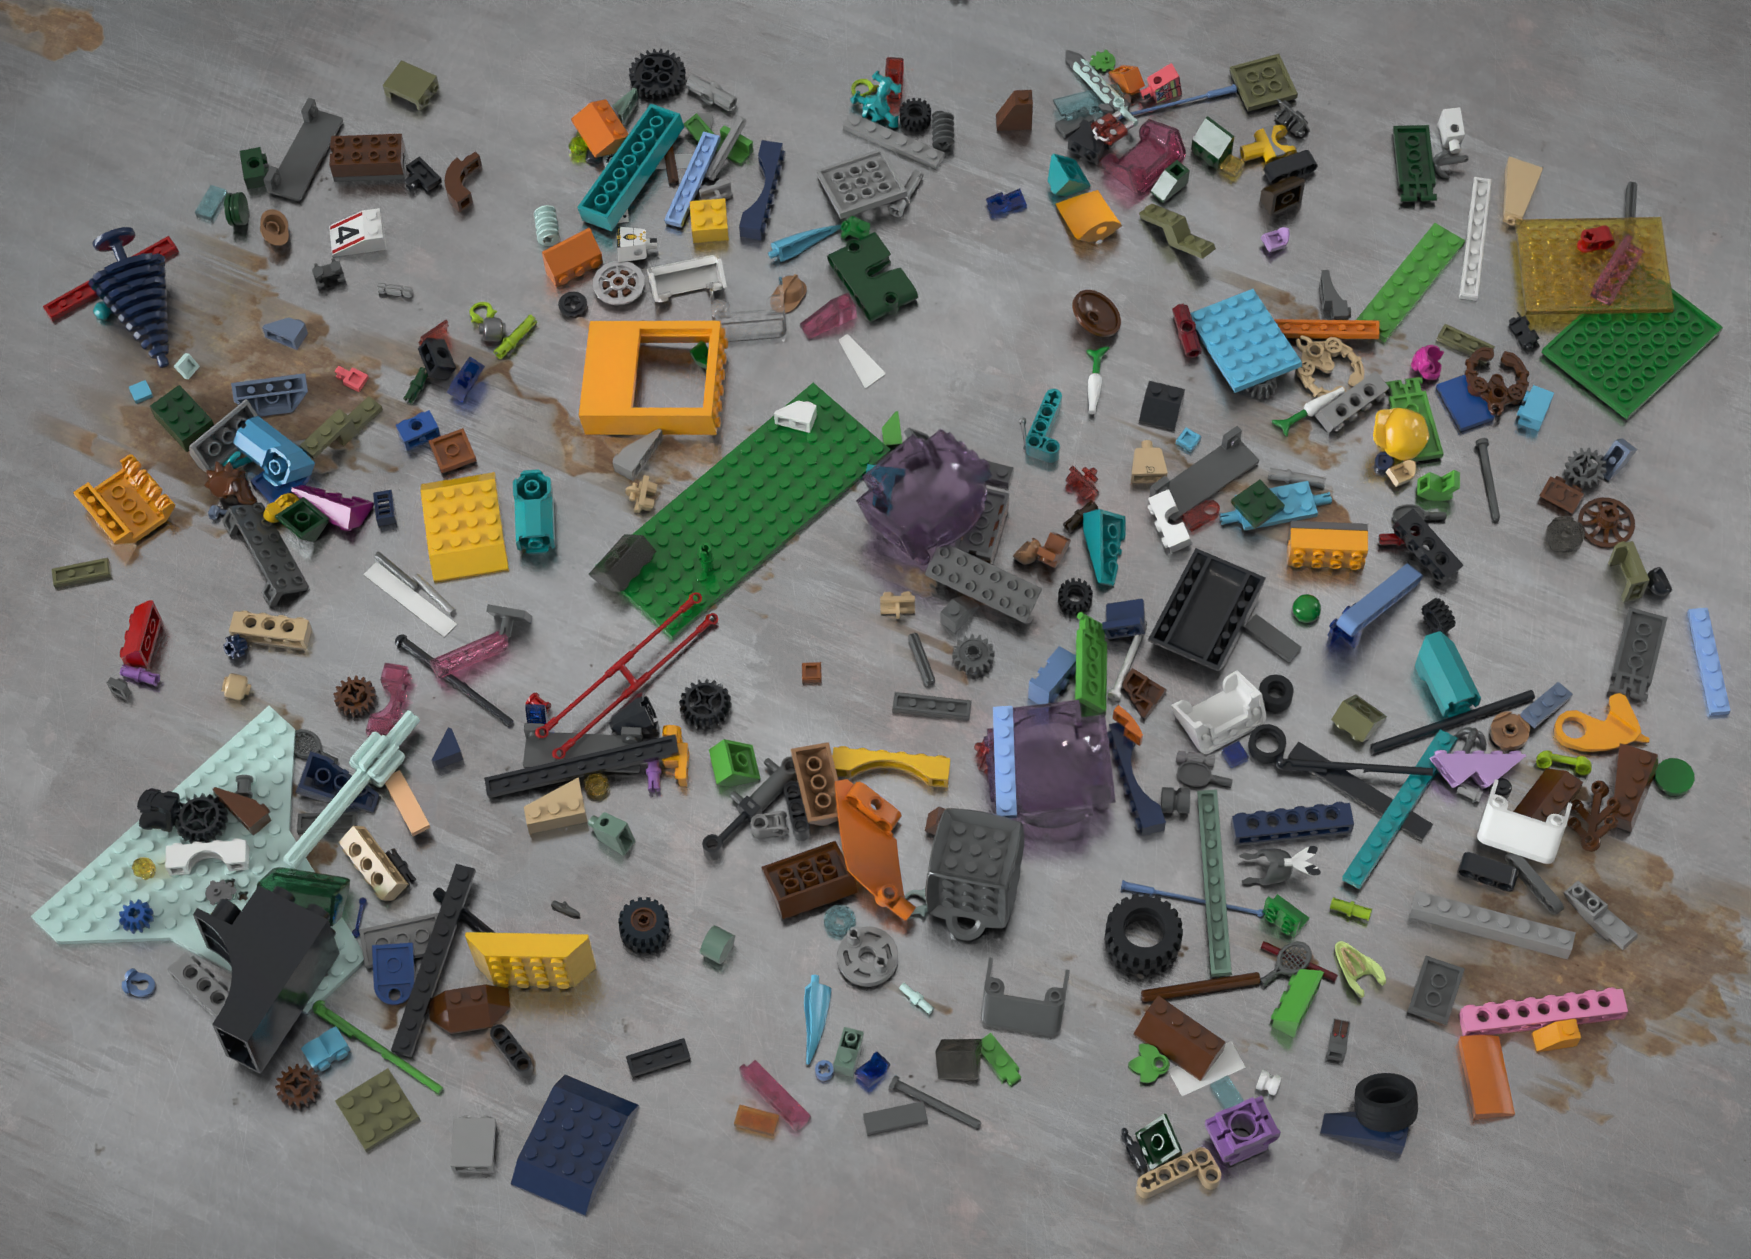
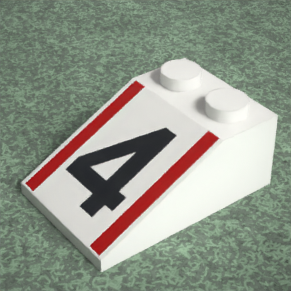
[329,208,386,257]

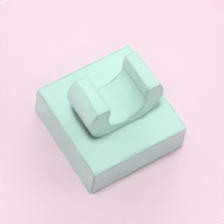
[174,353,200,379]

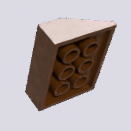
[761,841,858,919]

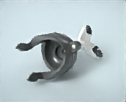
[1239,846,1321,885]

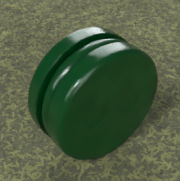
[224,192,249,226]

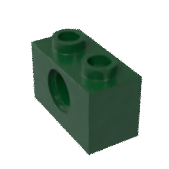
[239,147,269,189]

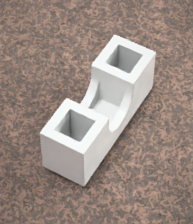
[1147,489,1193,553]

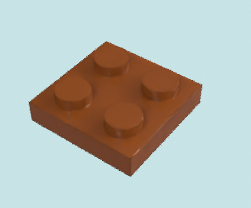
[429,428,477,474]

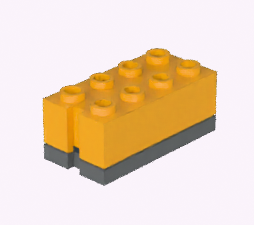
[1287,521,1368,570]

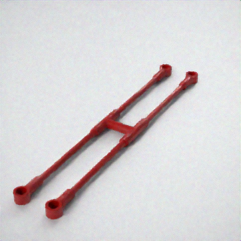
[535,592,718,760]

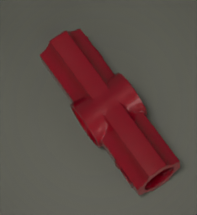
[1172,303,1202,358]

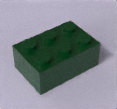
[150,385,214,452]

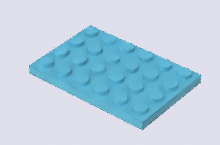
[1190,289,1302,393]

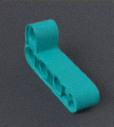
[1025,389,1062,463]

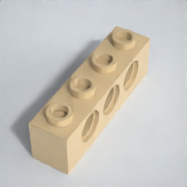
[229,611,312,649]
[339,826,408,901]

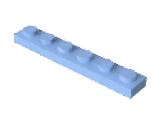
[664,132,721,228]
[1687,608,1731,716]
[993,706,1017,819]

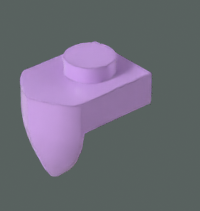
[1261,227,1290,252]

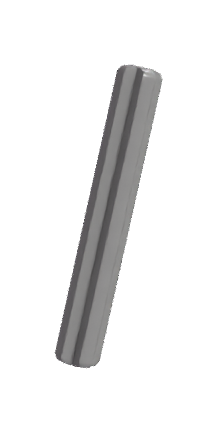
[705,116,747,181]

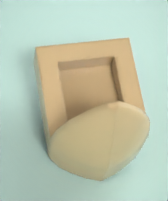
[1386,460,1416,487]

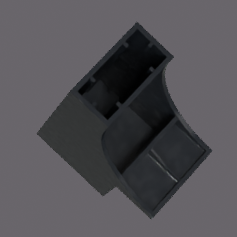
[193,886,340,1074]

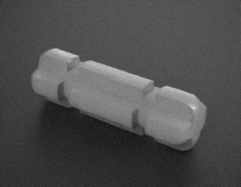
[377,283,413,298]
[1176,751,1215,766]

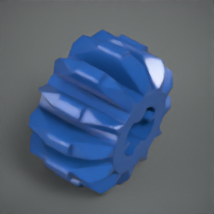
[119,899,154,934]

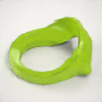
[851,79,879,97]
[469,302,497,324]

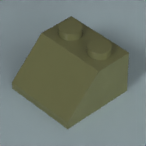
[1331,694,1387,742]

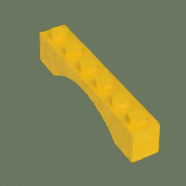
[832,746,950,788]

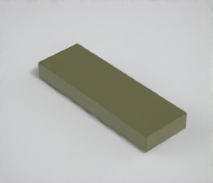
[1436,324,1495,363]
[52,558,111,588]

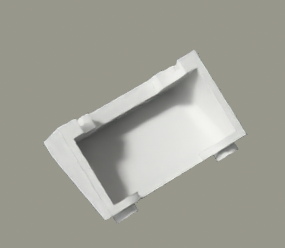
[1171,670,1266,754]

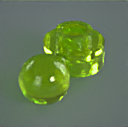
[568,131,587,155]

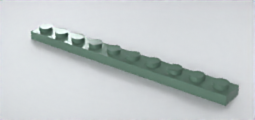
[1197,789,1232,977]

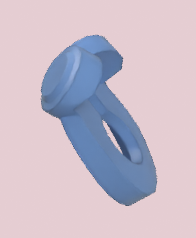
[122,968,156,997]

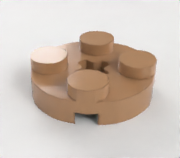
[1490,711,1530,751]

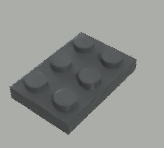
[1407,956,1465,1025]

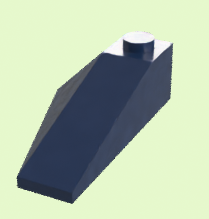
[295,751,379,813]
[1320,1112,1409,1154]

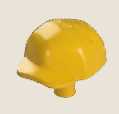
[1373,408,1430,461]

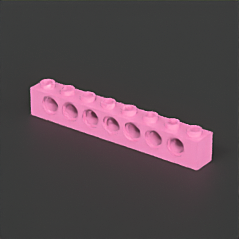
[1458,987,1628,1036]

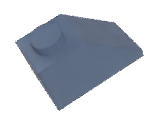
[262,317,308,350]
[1603,438,1638,481]

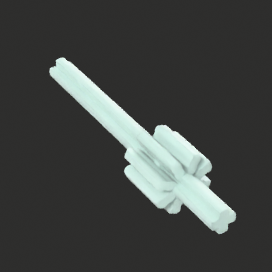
[283,710,420,869]

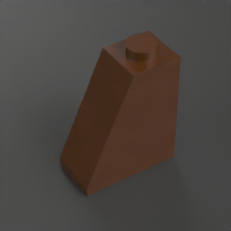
[996,90,1033,131]

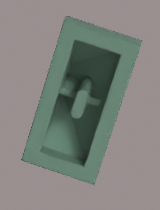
[612,88,638,124]

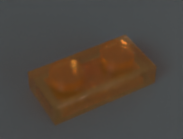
[734,1105,780,1137]

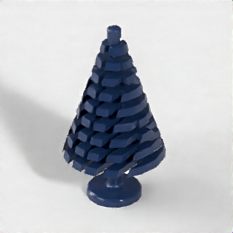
[88,227,169,368]

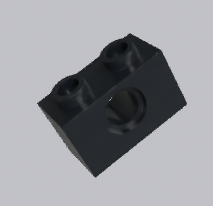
[418,337,456,379]

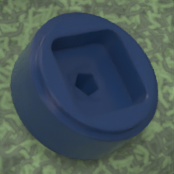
[1375,451,1395,471]

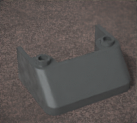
[981,957,1070,1037]

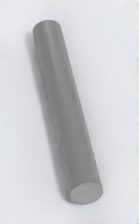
[413,574,456,615]

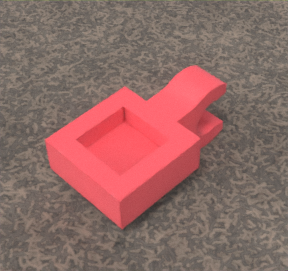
[334,366,369,392]

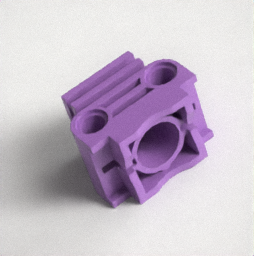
[1204,1096,1281,1166]

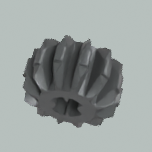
[1247,377,1278,400]

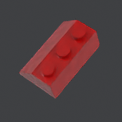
[120,600,161,669]

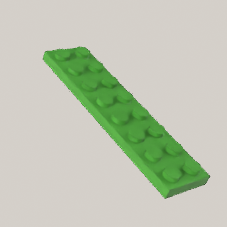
[1356,223,1465,342]

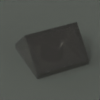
[935,1039,982,1079]

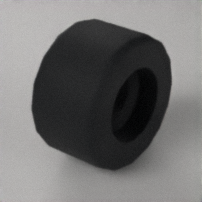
[1259,674,1294,713]

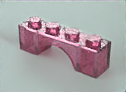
[366,663,412,737]

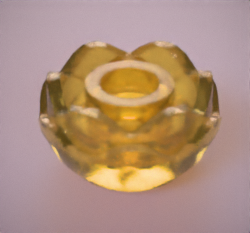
[584,773,609,796]
[132,857,156,880]

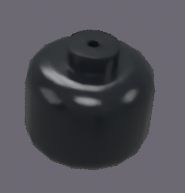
[585,149,603,164]

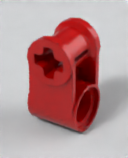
[1577,225,1615,253]

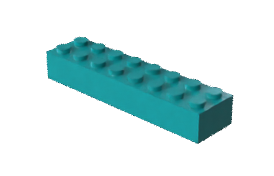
[577,103,684,231]

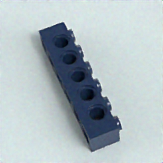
[1231,802,1354,845]

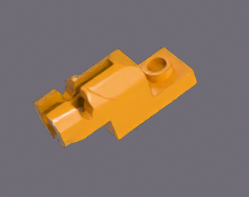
[661,725,689,787]

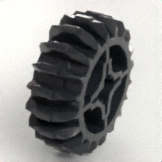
[679,678,732,730]
[174,793,228,844]

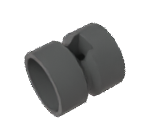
[1161,787,1190,813]

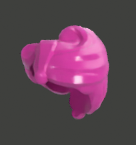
[1411,345,1444,380]

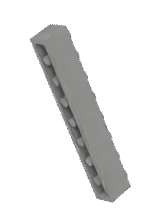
[1409,890,1576,960]

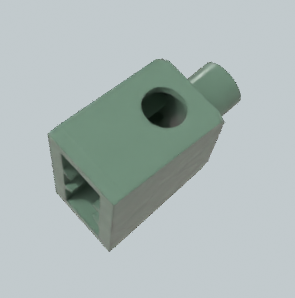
[588,812,635,856]

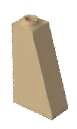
[1503,156,1543,227]

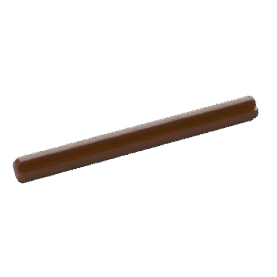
[1141,972,1261,1002]

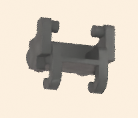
[312,258,346,289]

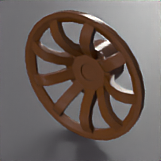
[1578,497,1635,548]

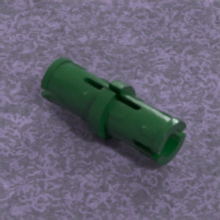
[403,367,428,404]

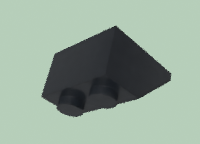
[1139,381,1185,431]

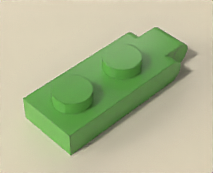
[975,1033,1021,1085]

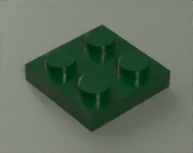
[1231,479,1285,529]

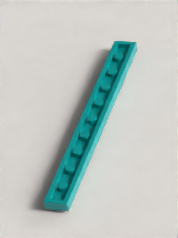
[1342,729,1457,889]

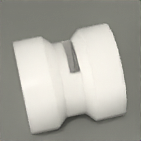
[1256,1070,1282,1096]

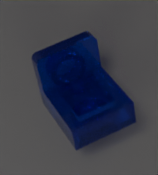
[854,1051,890,1088]

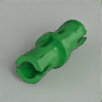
[699,543,714,572]

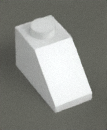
[774,401,817,433]

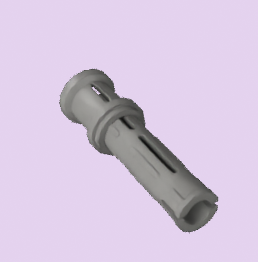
[888,169,924,217]

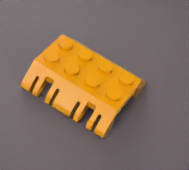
[73,454,175,544]

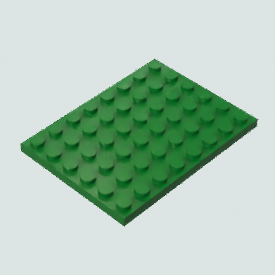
[1541,262,1723,420]

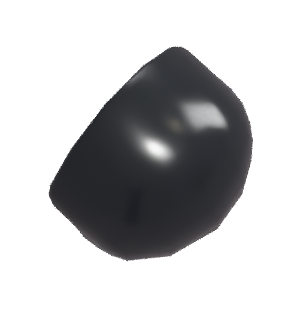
[1647,567,1672,596]

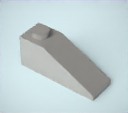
[613,429,663,481]

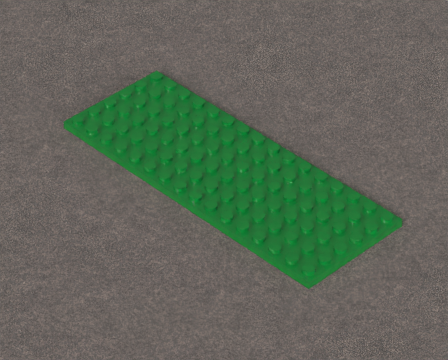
[595,382,891,640]

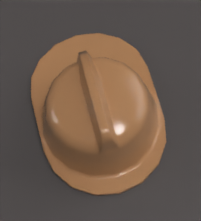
[260,209,289,246]
[770,274,807,313]

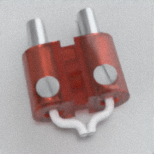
[1091,111,1134,145]

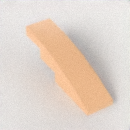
[385,770,431,836]

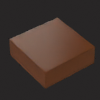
[802,662,822,683]

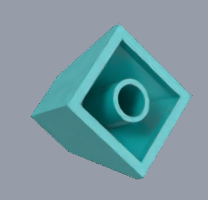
[1048,154,1091,197]

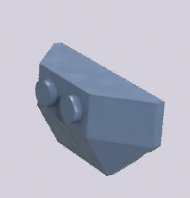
[231,373,308,417]

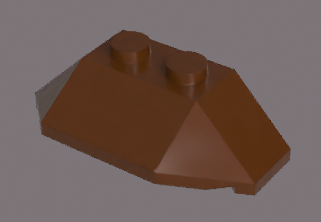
[428,984,511,1034]

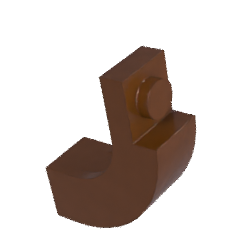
[444,151,482,213]

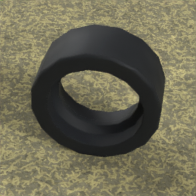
[1248,724,1286,763]

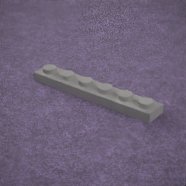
[843,113,945,169]

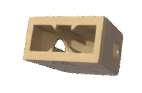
[1131,440,1168,483]

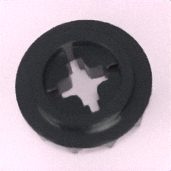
[558,291,587,318]

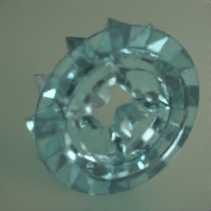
[824,905,856,936]

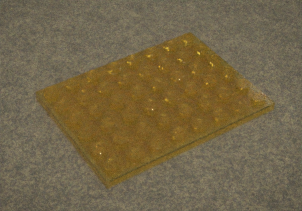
[1515,217,1674,315]

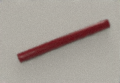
[1261,941,1338,982]

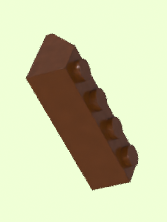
[1513,768,1583,822]
[1133,995,1226,1081]

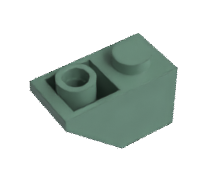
[833,1027,864,1078]

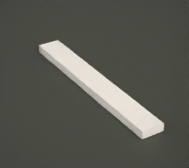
[1459,177,1492,301]

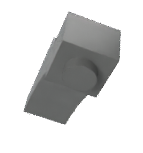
[1320,270,1351,320]

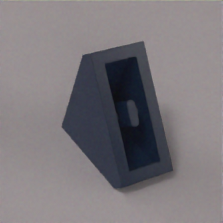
[431,727,463,770]

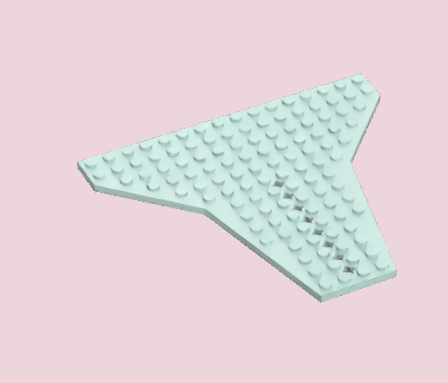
[31,706,364,1015]

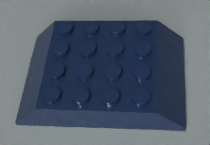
[511,1075,639,1216]

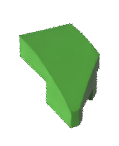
[882,411,902,446]

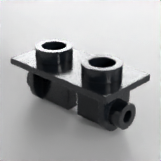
[1509,312,1540,350]

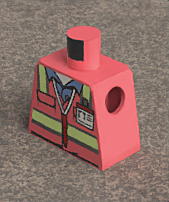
[1140,63,1182,103]

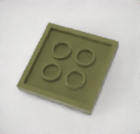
[1229,54,1298,111]
[335,1068,420,1152]

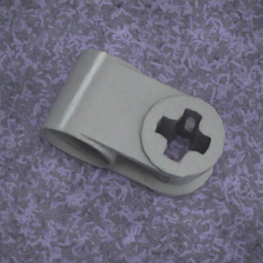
[751,811,789,838]

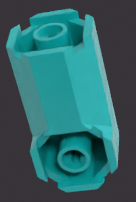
[513,469,555,554]
[1415,631,1481,717]

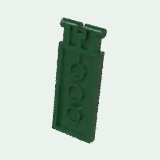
[1393,125,1437,202]

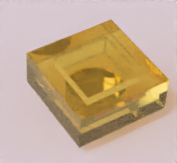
[1220,154,1245,178]

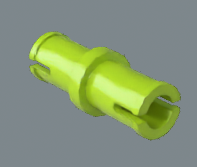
[1330,897,1372,921]

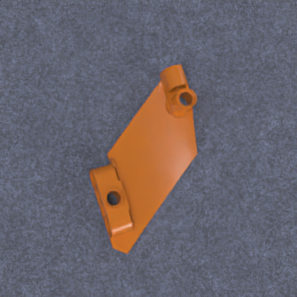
[835,779,916,921]

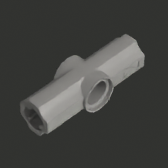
[686,74,737,111]

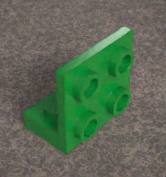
[1263,894,1310,938]

